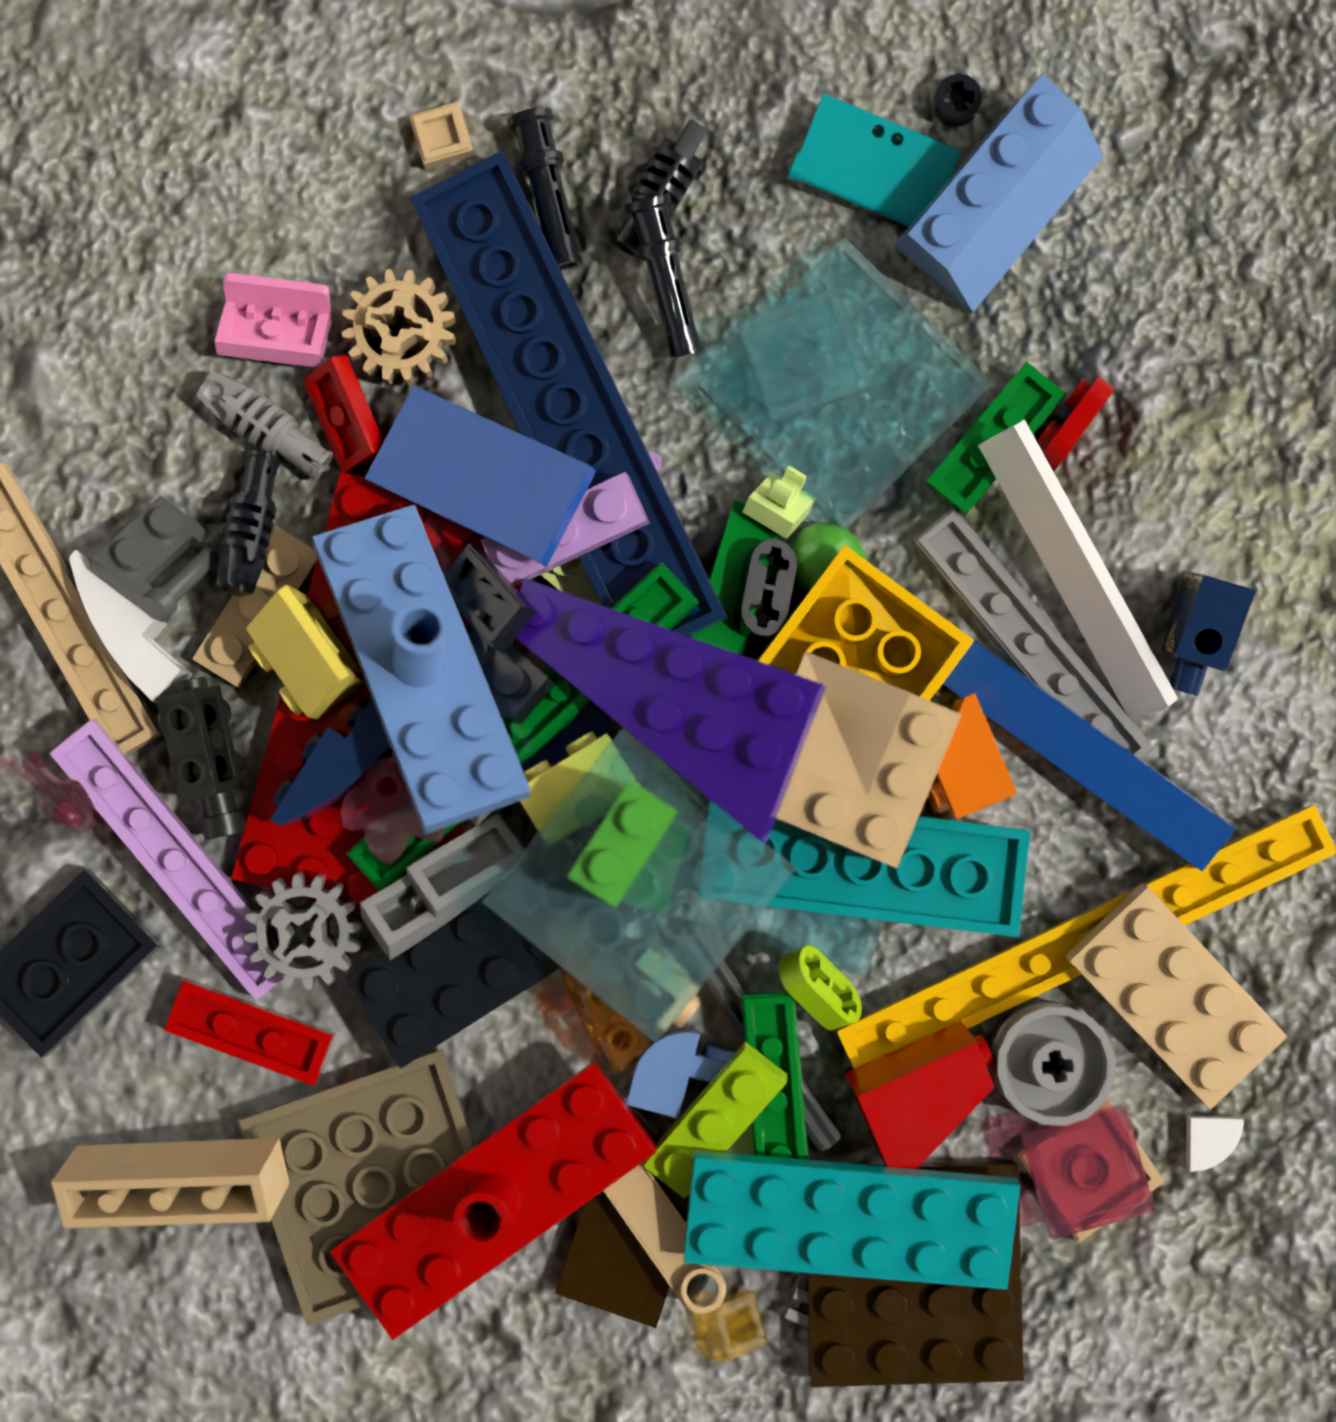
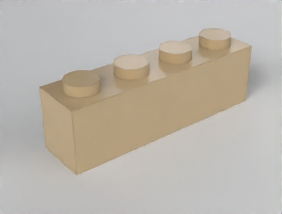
[51,1138,290,1228]

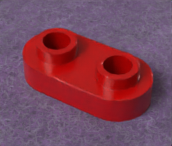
[1037,376,1115,472]

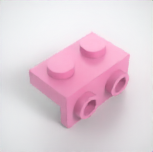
[214,273,333,367]

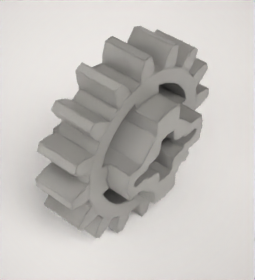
[244,871,364,991]

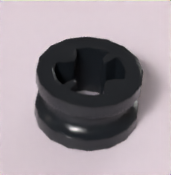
[933,73,982,128]

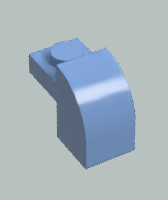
[626,1028,736,1118]

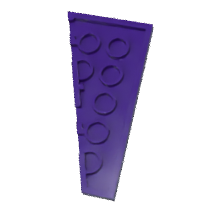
[516,578,826,844]

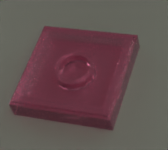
[1019,1104,1156,1240]

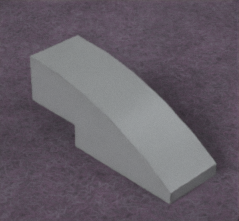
[360,813,528,960]

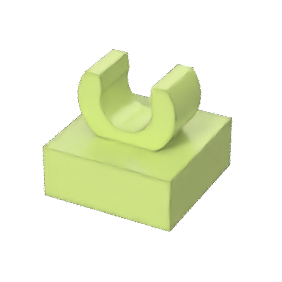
[742,466,816,539]

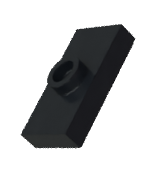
[444,544,537,653]

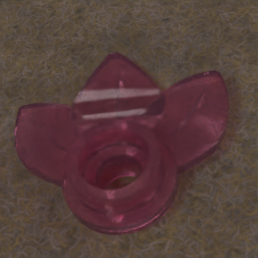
[22,750,101,833]
[341,757,445,865]

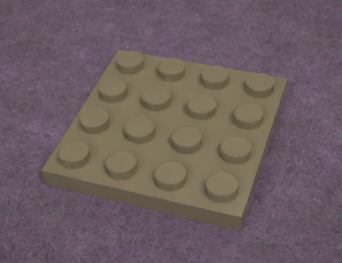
[238,1048,500,1326]

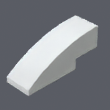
[69,550,192,703]

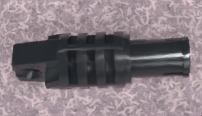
[612,119,708,258]
[216,450,280,597]

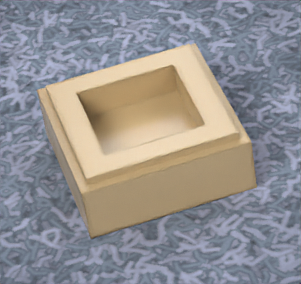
[409,101,475,170]

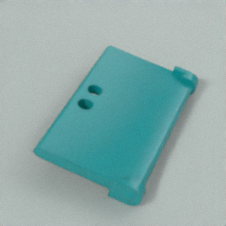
[787,93,961,227]

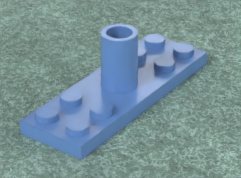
[312,505,531,834]

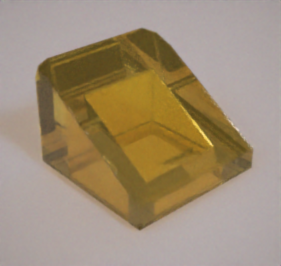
[692,1291,768,1362]

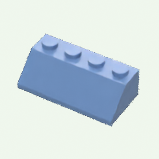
[893,74,1103,314]

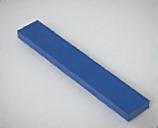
[943,639,1235,872]

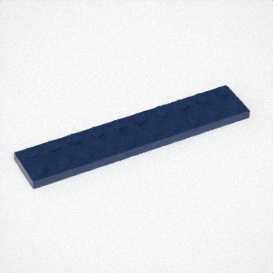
[410,150,728,637]

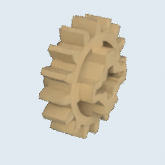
[341,269,456,385]

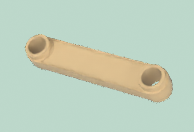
[603,1162,726,1314]

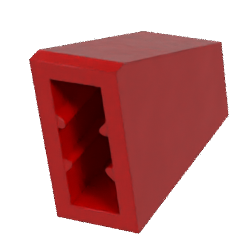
[845,1021,995,1169]

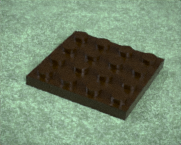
[806,1161,1024,1387]

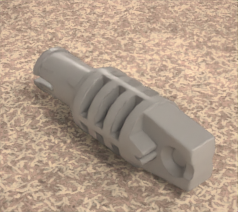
[196,371,334,481]

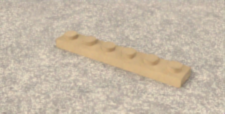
[0,462,163,756]

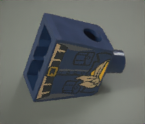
[1162,571,1256,696]

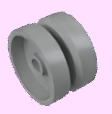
[987,1001,1116,1126]

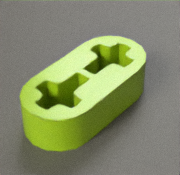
[779,945,862,1031]

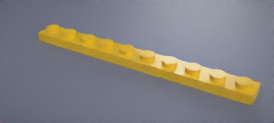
[835,805,1336,1069]

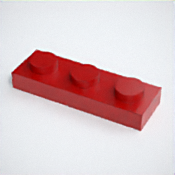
[164,979,336,1086]

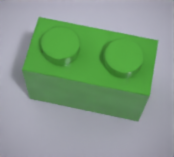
[567,780,678,908]

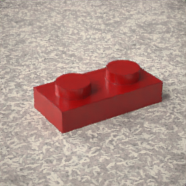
[302,355,384,473]

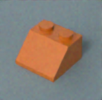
[925,693,1018,820]

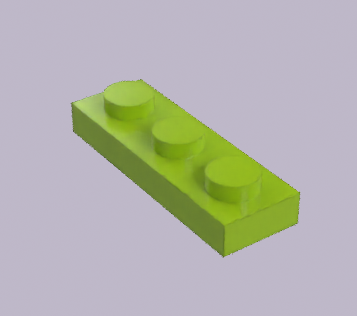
[643,1042,787,1198]

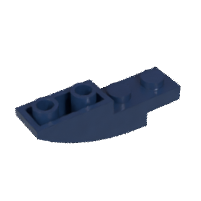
[270,698,394,826]

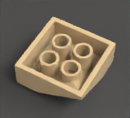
[776,651,962,868]

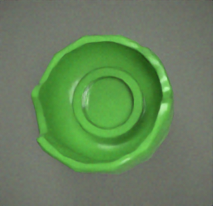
[787,522,867,596]

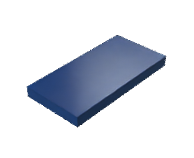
[365,385,596,567]

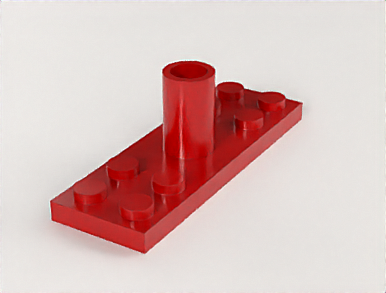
[330,1060,658,1341]

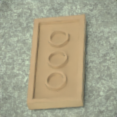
[1064,883,1288,1110]

